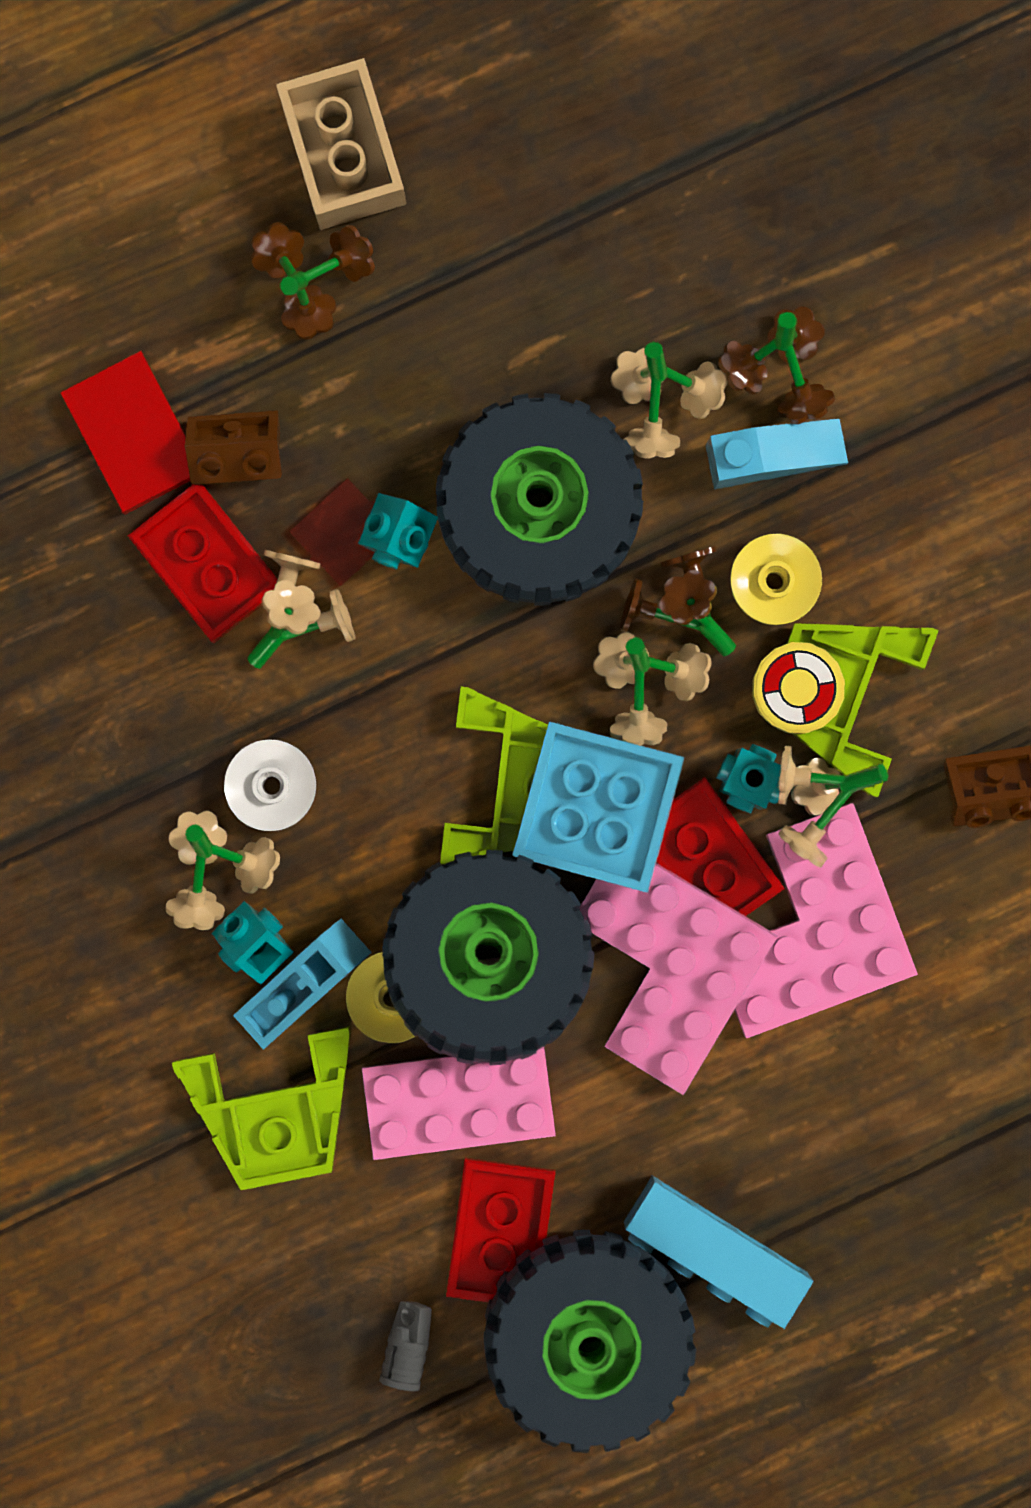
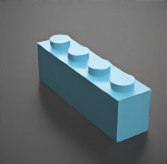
[624,1175,814,1329]

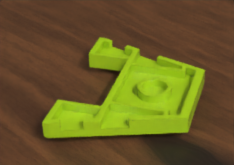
[786,623,939,798]
[440,686,548,864]
[172,1026,351,1190]

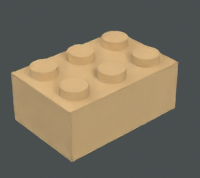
[276,58,406,230]

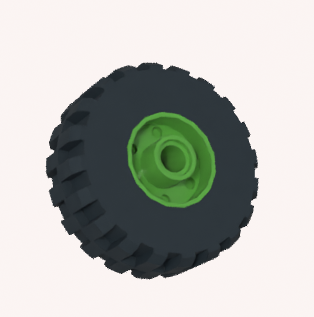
[436,393,643,606]
[383,850,594,1066]
[484,1230,696,1453]

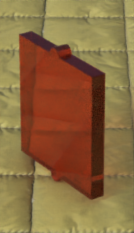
[290,478,375,587]

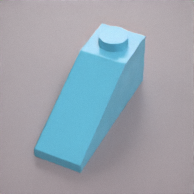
[706,419,848,489]
[233,919,372,1050]

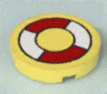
[752,642,845,734]

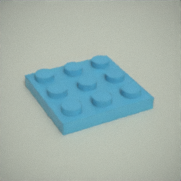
[512,722,684,893]

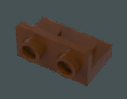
[185,410,282,485]
[944,746,1031,828]

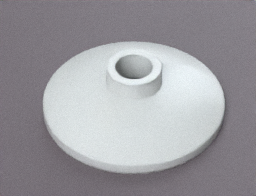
[224,740,316,831]

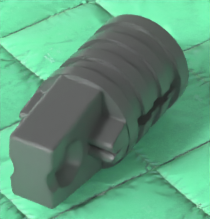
[379,1301,432,1391]

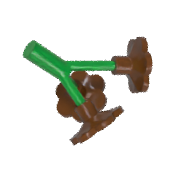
[251,222,375,340]
[718,306,835,424]
[619,546,736,657]

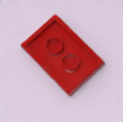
[60,351,191,515]
[128,484,278,644]
[656,777,785,916]
[446,1157,556,1303]

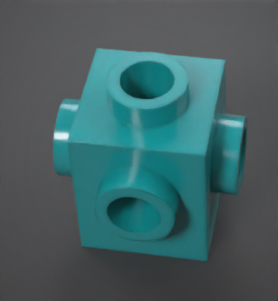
[358,493,438,570]
[716,744,781,814]
[212,901,293,985]

